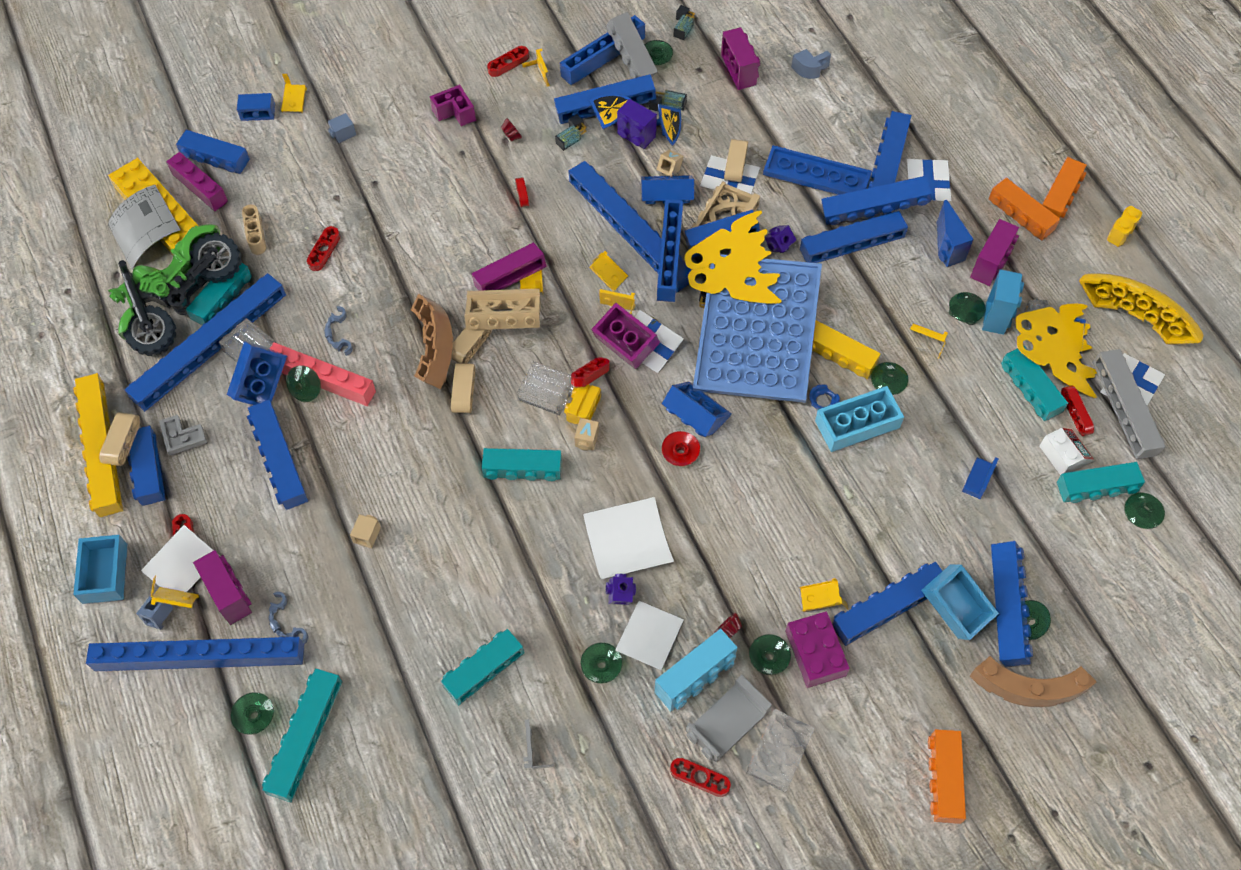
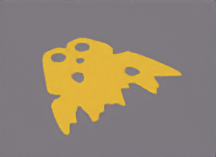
[685,211,782,304]
[1015,303,1097,398]

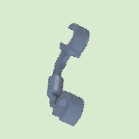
[324,306,353,356]
[269,592,308,644]

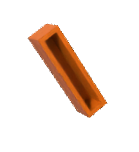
[1042,157,1087,218]
[989,177,1060,241]
[928,729,966,824]

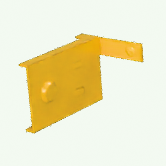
[522,48,550,87]
[281,74,307,113]
[589,251,628,292]
[520,270,543,293]
[599,289,635,314]
[910,323,948,359]
[151,575,199,608]
[799,578,848,612]

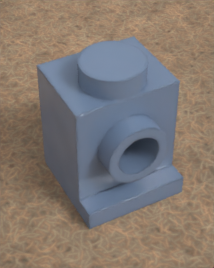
[136,595,173,630]

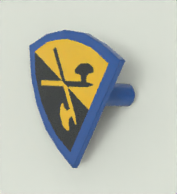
[589,93,631,129]
[657,104,681,146]

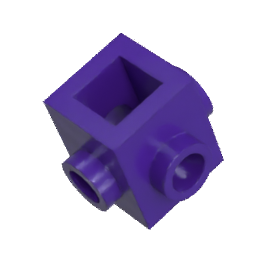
[764,225,796,253]
[605,574,636,605]

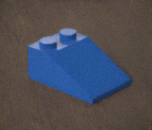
[937,200,974,267]

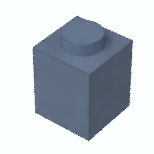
[328,113,356,143]

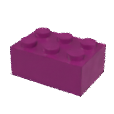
[721,27,760,90]
[970,219,1020,287]
[591,303,660,370]
[193,550,252,625]
[785,611,850,688]

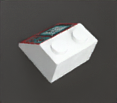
[1039,428,1094,475]

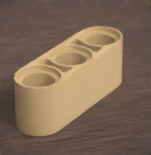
[724,139,748,182]
[242,204,266,255]
[451,327,492,364]
[451,363,475,413]
[99,412,140,466]

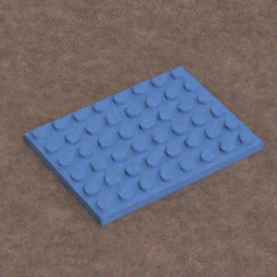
[693,254,822,403]

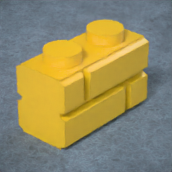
[564,384,601,424]

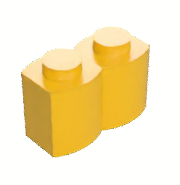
[1107,206,1142,247]

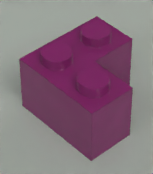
[429,84,476,126]

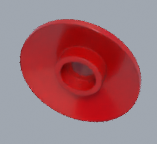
[662,431,700,466]

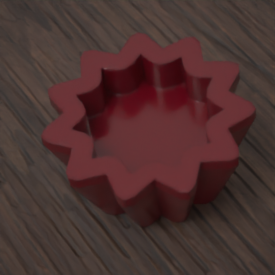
[501,118,522,141]
[714,613,742,638]

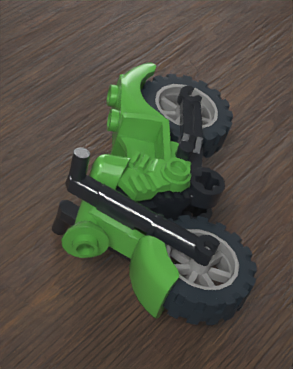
[108,224,242,356]

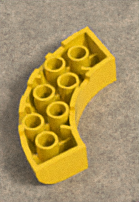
[1079,273,1204,344]

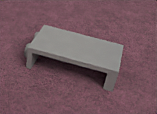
[686,675,772,762]

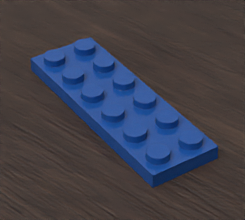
[763,145,872,195]

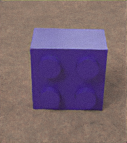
[617,99,657,149]

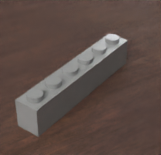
[1092,349,1166,459]

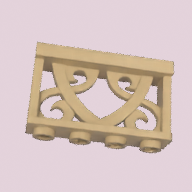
[691,181,760,255]
[465,289,541,330]

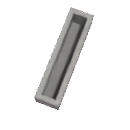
[606,12,658,79]

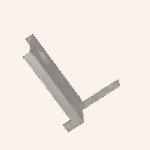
[523,719,554,769]

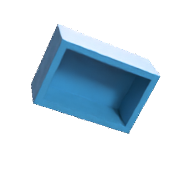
[982,269,1024,335]
[73,534,128,604]
[921,564,999,640]

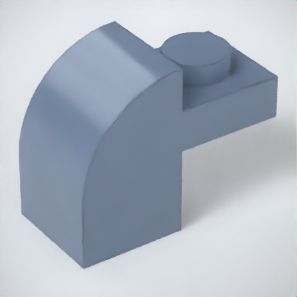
[791,49,831,79]

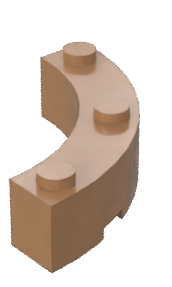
[411,294,453,389]
[969,656,1097,707]

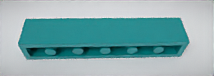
[262,668,342,803]

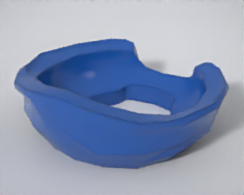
[809,384,840,410]

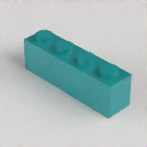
[186,262,252,325]
[1001,346,1068,421]
[482,448,562,481]
[1056,462,1145,503]
[441,628,524,706]

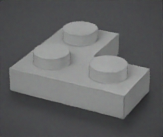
[159,415,207,455]

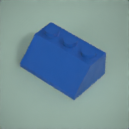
[641,175,694,204]
[227,341,287,405]
[662,381,732,437]

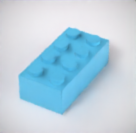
[815,386,904,452]
[655,629,737,712]

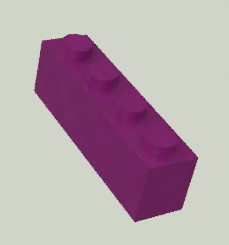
[166,152,228,212]
[471,242,547,291]

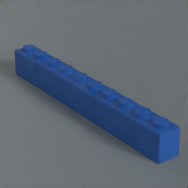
[568,161,693,293]
[125,273,286,412]
[86,637,304,672]

